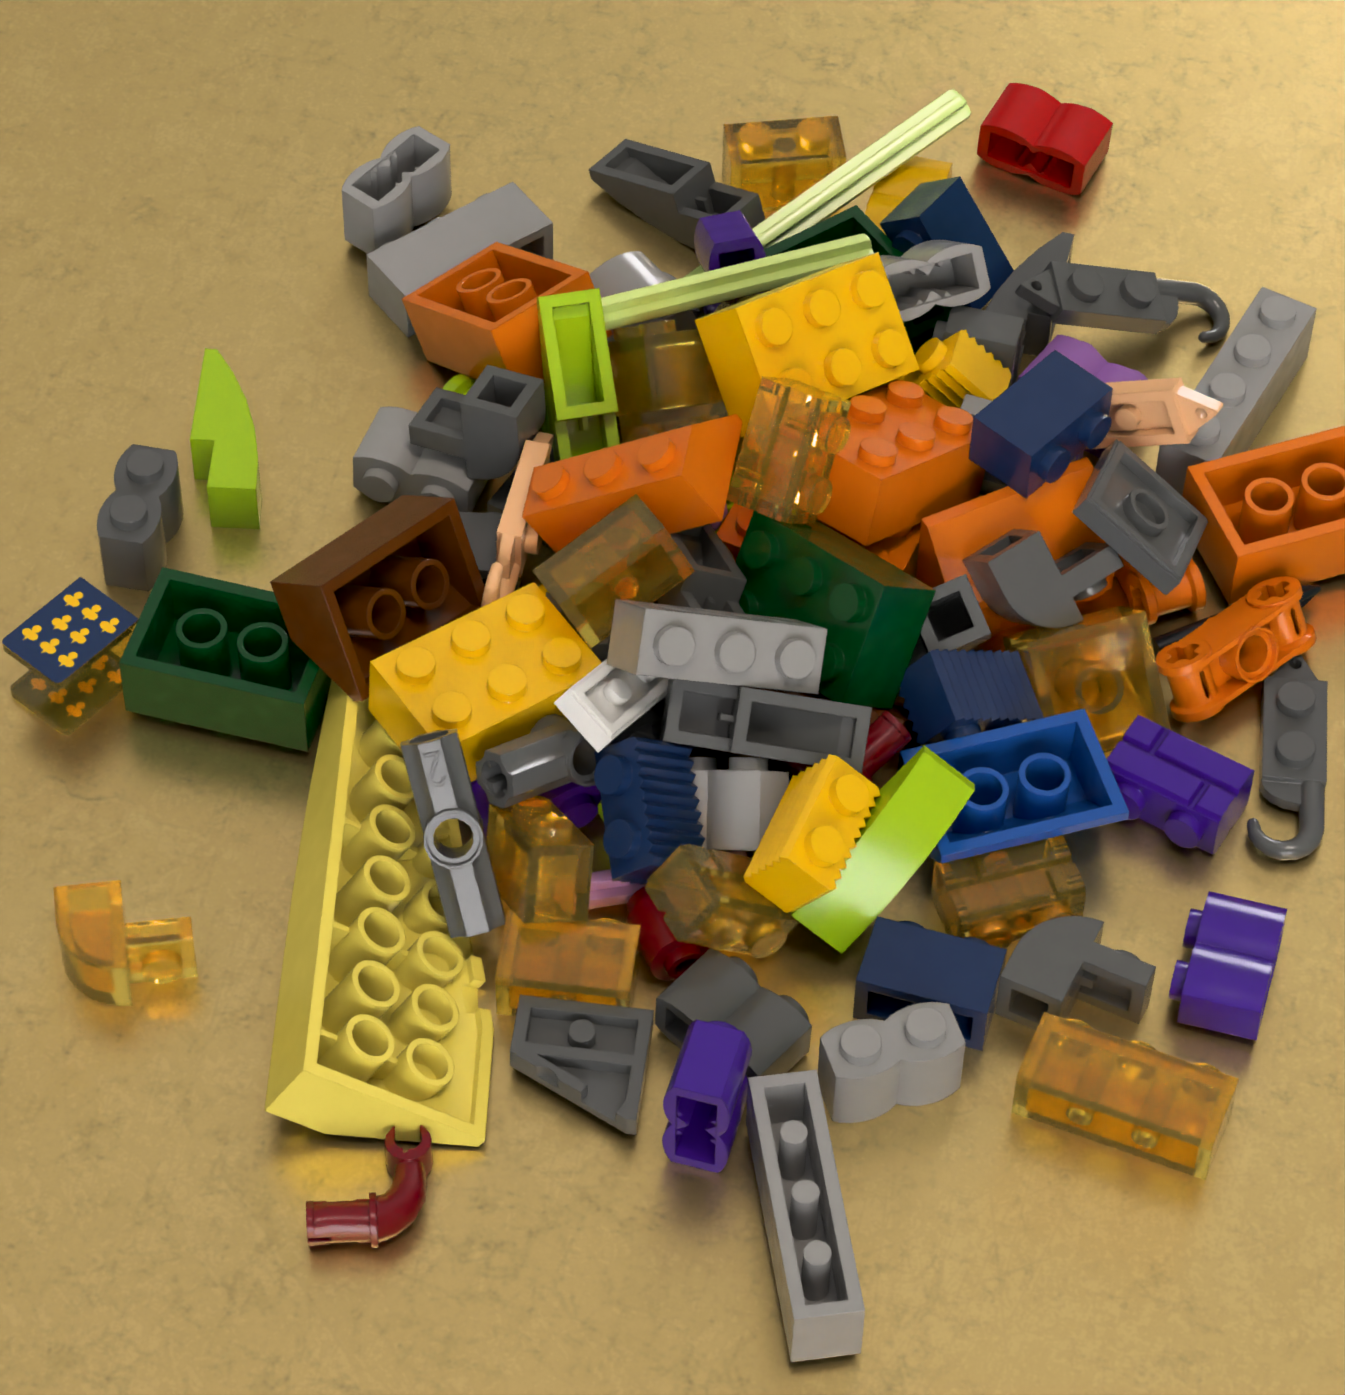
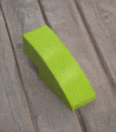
[537,288,620,462]
[190,348,262,529]
[791,745,975,954]

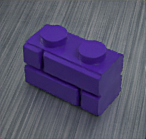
[1107,715,1255,855]

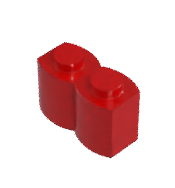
[977,83,1113,195]

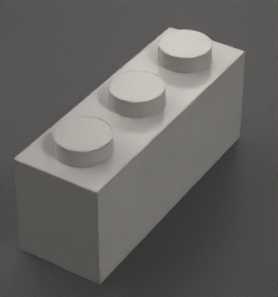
[366,182,553,338]
[607,599,827,694]

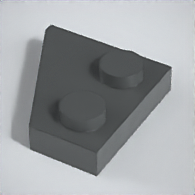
[510,995,654,1135]

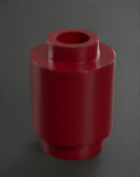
[627,882,713,981]

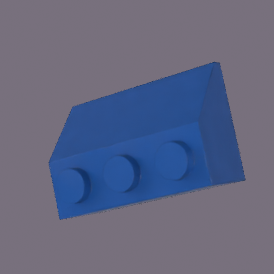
[897,708,1129,864]

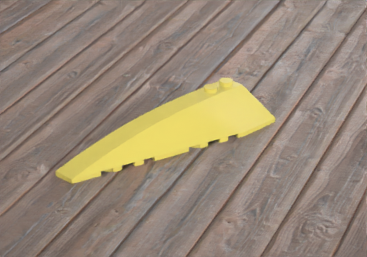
[264,680,494,1147]

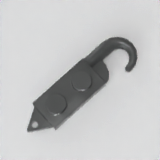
[1015,261,1230,343]
[1247,654,1328,860]

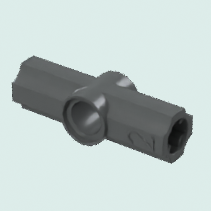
[476,708,662,808]
[400,728,507,938]

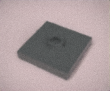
[1072,439,1208,596]

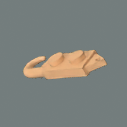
[1084,377,1223,450]
[481,432,554,607]

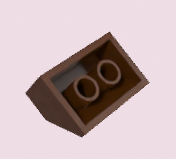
[270,495,484,702]

